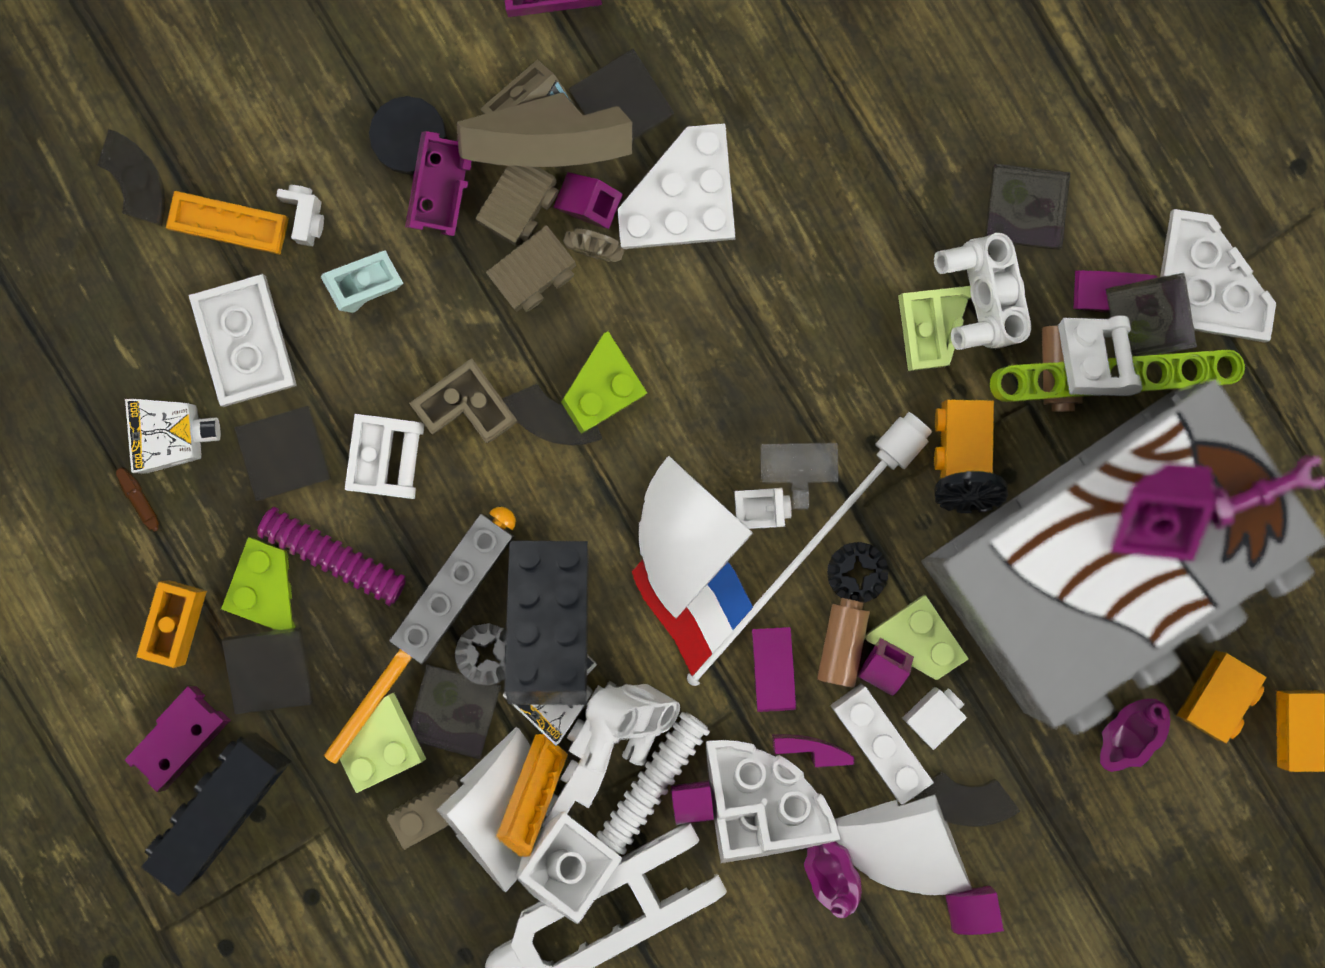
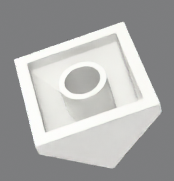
[516,812,623,924]

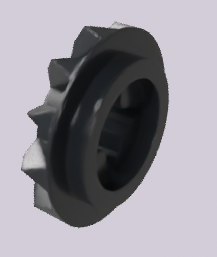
[827,542,889,603]

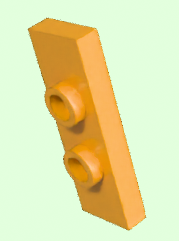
[166,191,289,255]
[496,734,568,857]

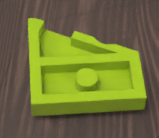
[561,331,647,434]
[221,537,295,635]

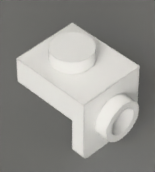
[276,185,324,246]
[734,488,791,529]

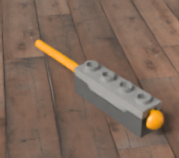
[324,507,516,764]

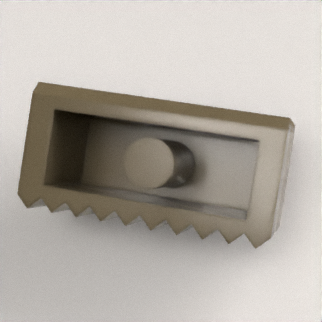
[476,166,559,247]
[486,226,576,312]
[387,774,463,850]

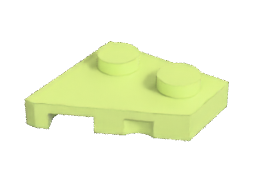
[898,286,971,371]
[865,595,968,680]
[340,693,426,793]

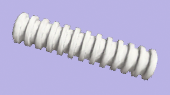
[596,712,710,855]

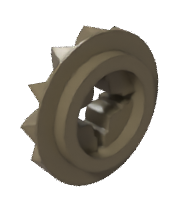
[564,228,625,262]

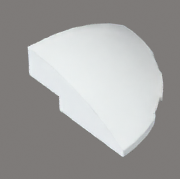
[639,456,753,618]
[437,727,531,892]
[706,740,840,863]
[827,795,972,895]

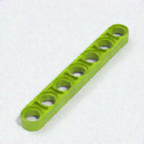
[990,350,1245,402]

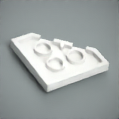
[618,123,735,249]
[1160,209,1276,342]

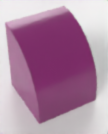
[554,172,623,229]
[857,637,914,696]
[671,780,714,825]
[945,885,1004,935]

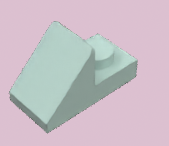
[320,250,403,313]

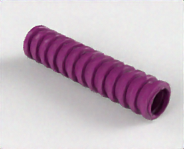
[257,507,406,606]

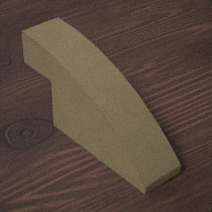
[457,92,632,167]

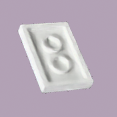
[189,274,297,407]

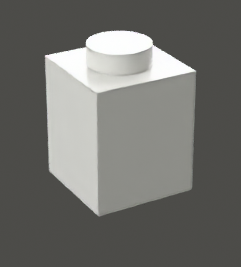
[902,687,967,750]

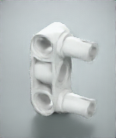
[934,233,1031,350]
[580,684,680,773]

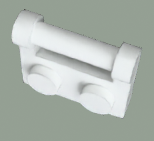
[1058,316,1142,396]
[345,414,425,499]

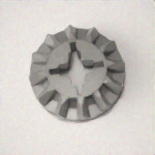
[455,623,507,685]

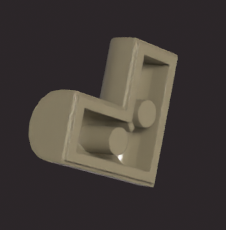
[409,358,518,443]

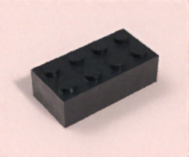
[505,541,589,705]
[141,733,292,897]

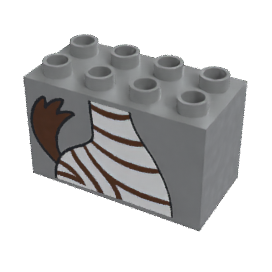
[921,379,1325,734]

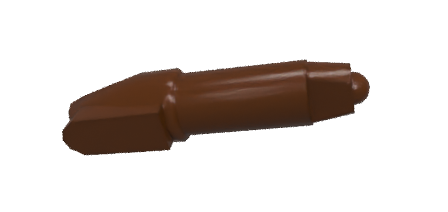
[116,467,160,532]

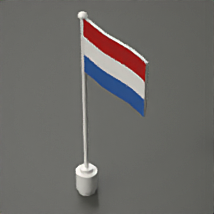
[632,412,932,686]

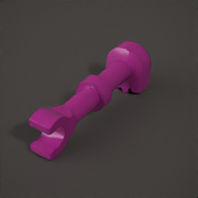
[1210,456,1325,529]

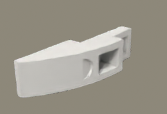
[542,681,616,827]

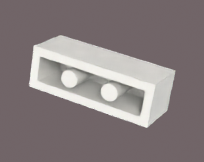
[830,683,934,805]

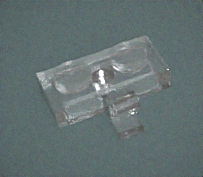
[760,443,838,510]

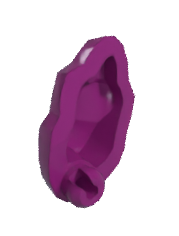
[1100,699,1171,772]
[804,841,862,918]

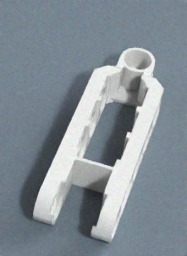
[485,823,727,968]

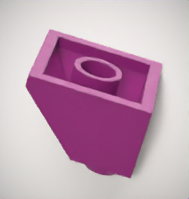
[1110,463,1217,561]

